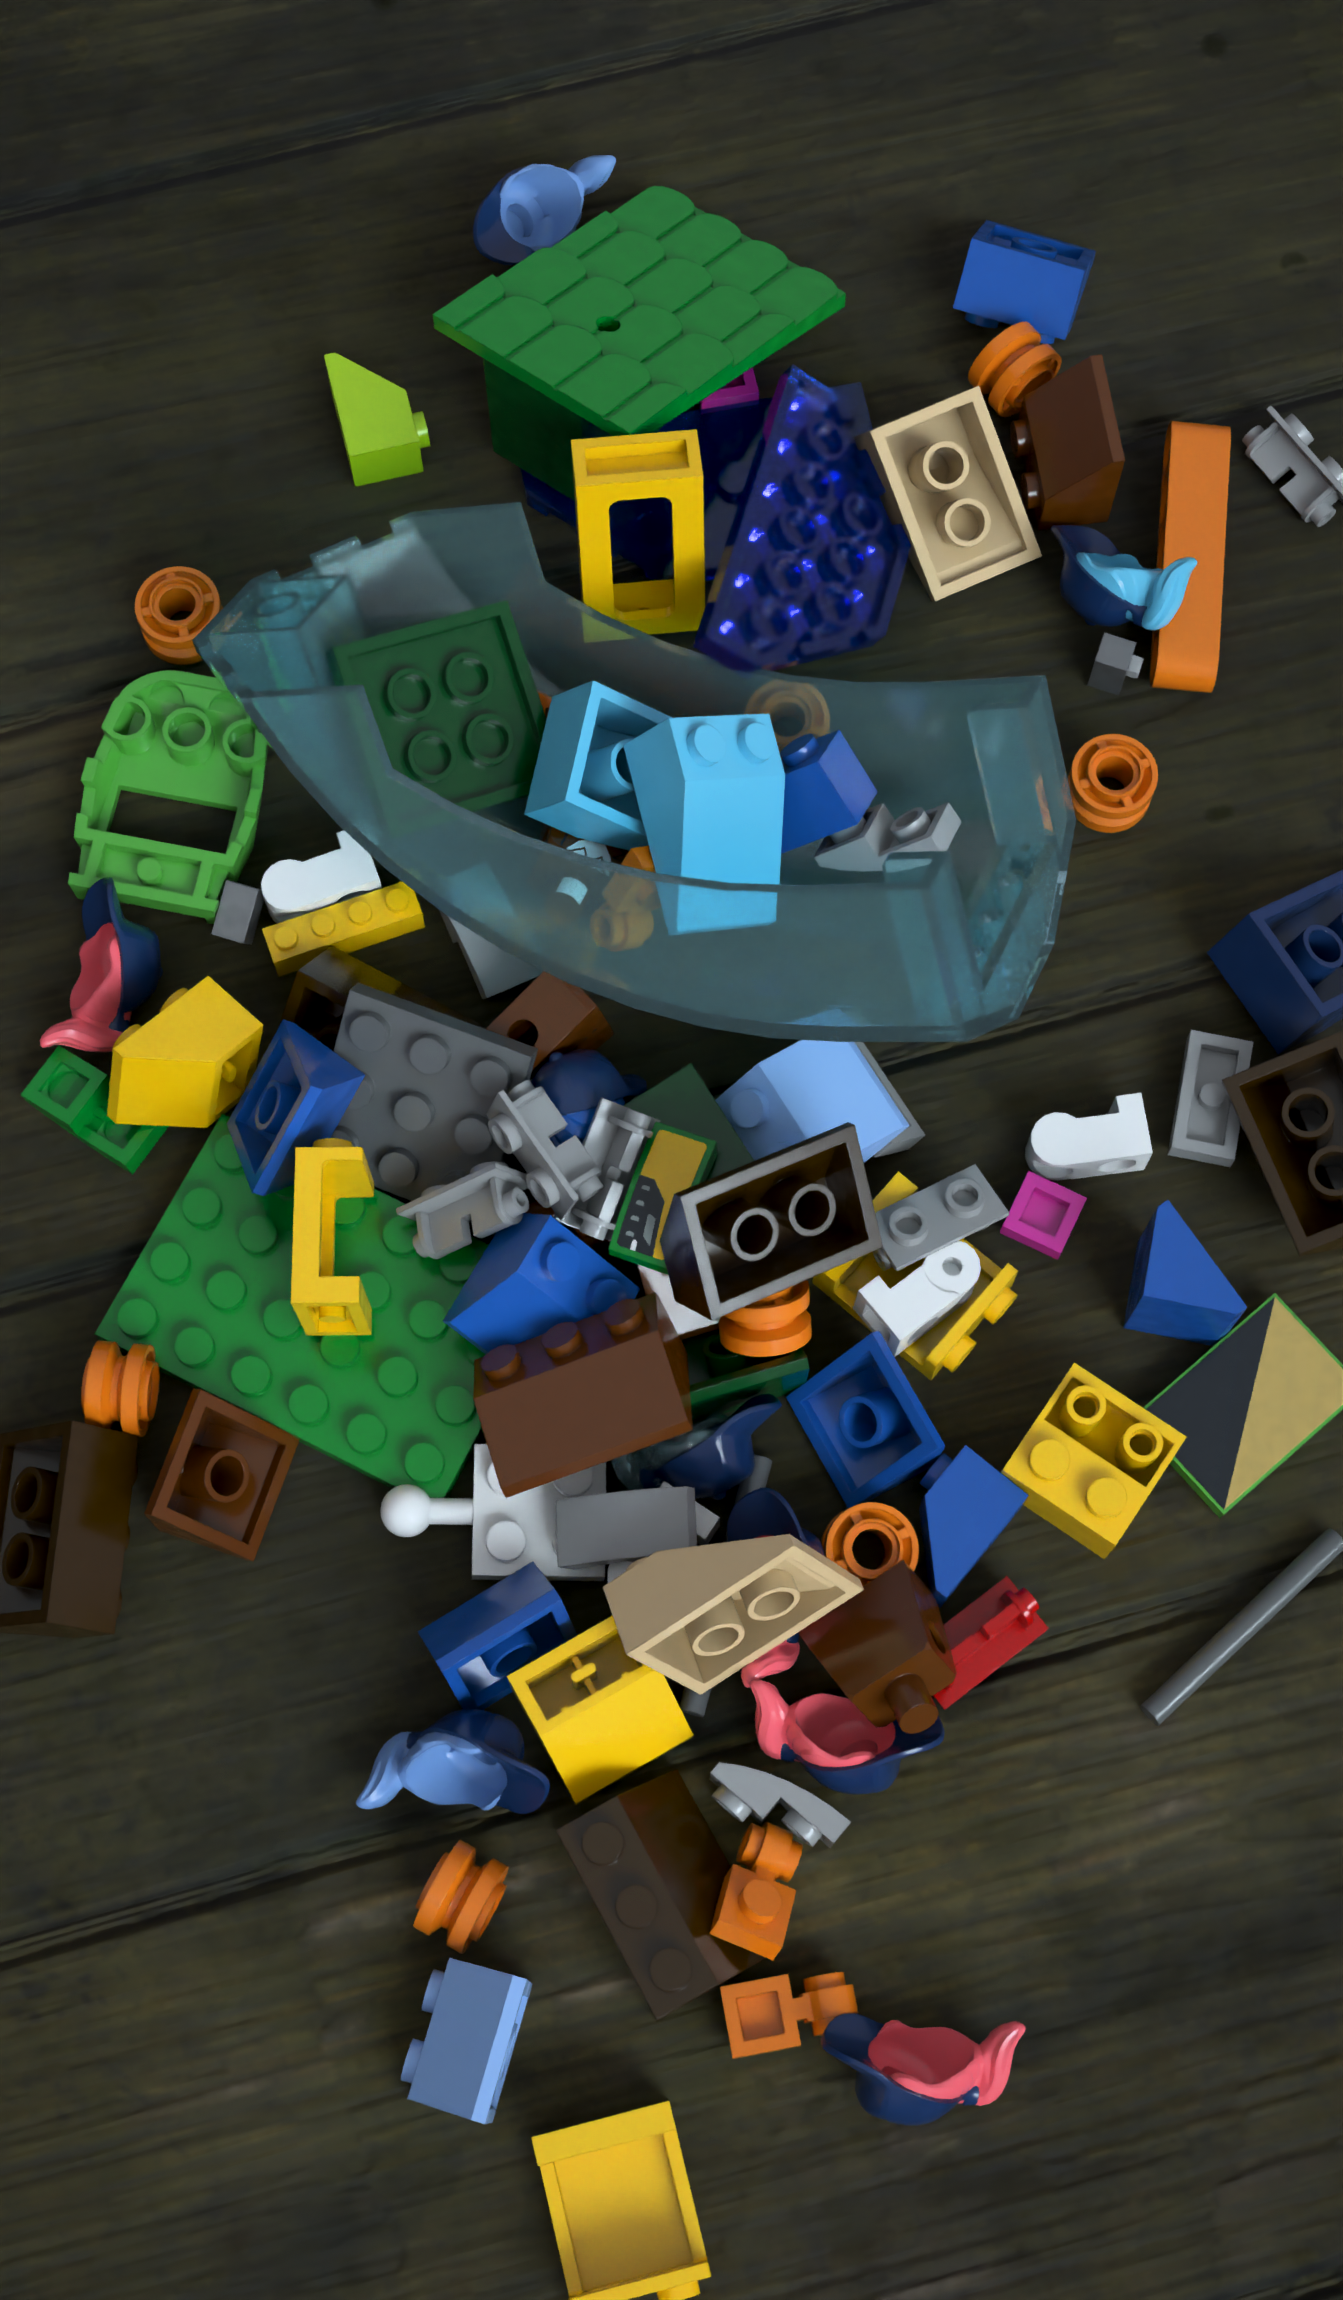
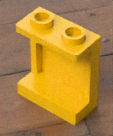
[291,1138,374,1336]
[812,1171,1018,1381]
[531,2100,711,2300]

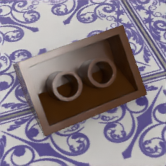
[473,1292,693,1498]

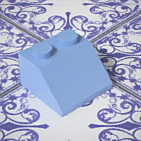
[715,1021,910,1163]
[401,1958,532,2124]

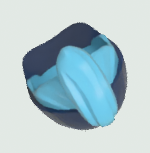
[1050,525,1197,631]

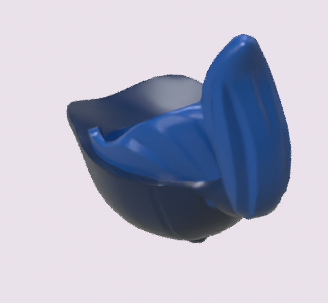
[531,1049,647,1147]

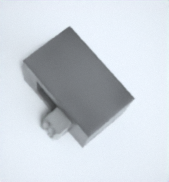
[1087,632,1144,695]
[211,880,264,945]

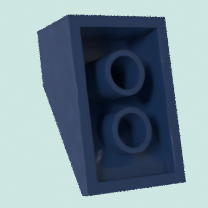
[1207,870,1343,1054]

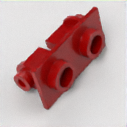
[933,1576,1049,1710]

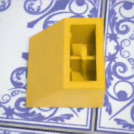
[107,976,263,1128]
[1001,1363,1187,1559]
[507,1615,694,1805]

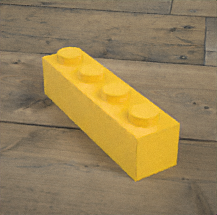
[262,879,425,977]

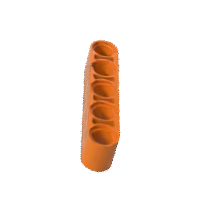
[1149,421,1231,693]

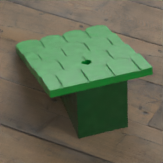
[433,186,846,501]

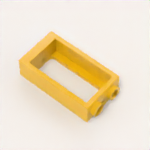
[571,429,706,640]

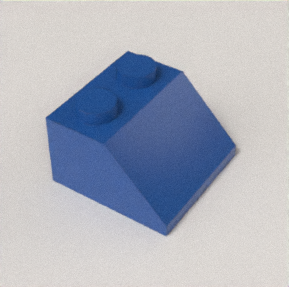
[953,220,1096,344]
[443,1213,640,1354]

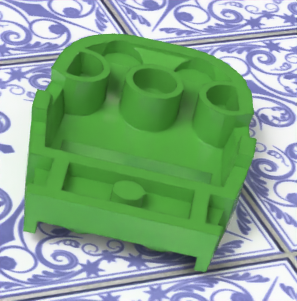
[68,670,268,924]

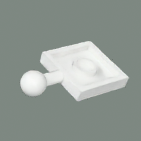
[380,1444,606,1581]

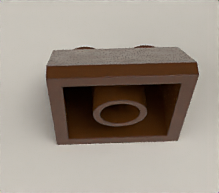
[1010,354,1125,531]

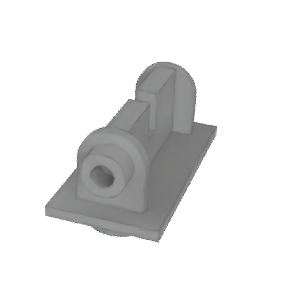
[1242,405,1343,527]
[486,1080,604,1221]
[554,1097,660,1241]
[396,1161,529,1259]
[873,1164,1009,1271]

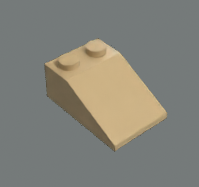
[854,386,1042,602]
[603,1534,864,1695]

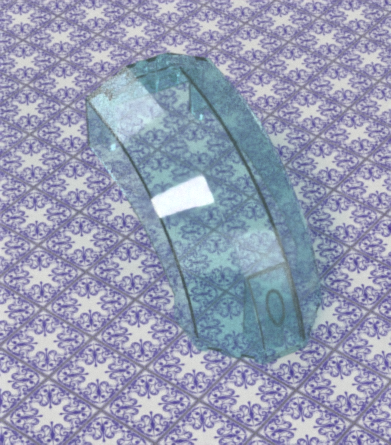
[192,502,1076,1042]

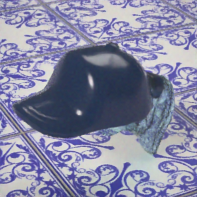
[611,1394,782,1500]

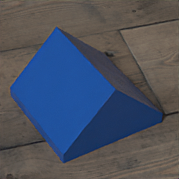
[227,1019,365,1196]
[1123,1200,1247,1346]
[786,1331,945,1508]
[417,1561,577,1710]

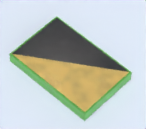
[1143,1293,1343,1519]

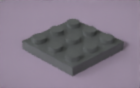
[331,982,538,1223]

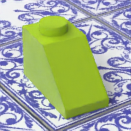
[324,353,431,487]

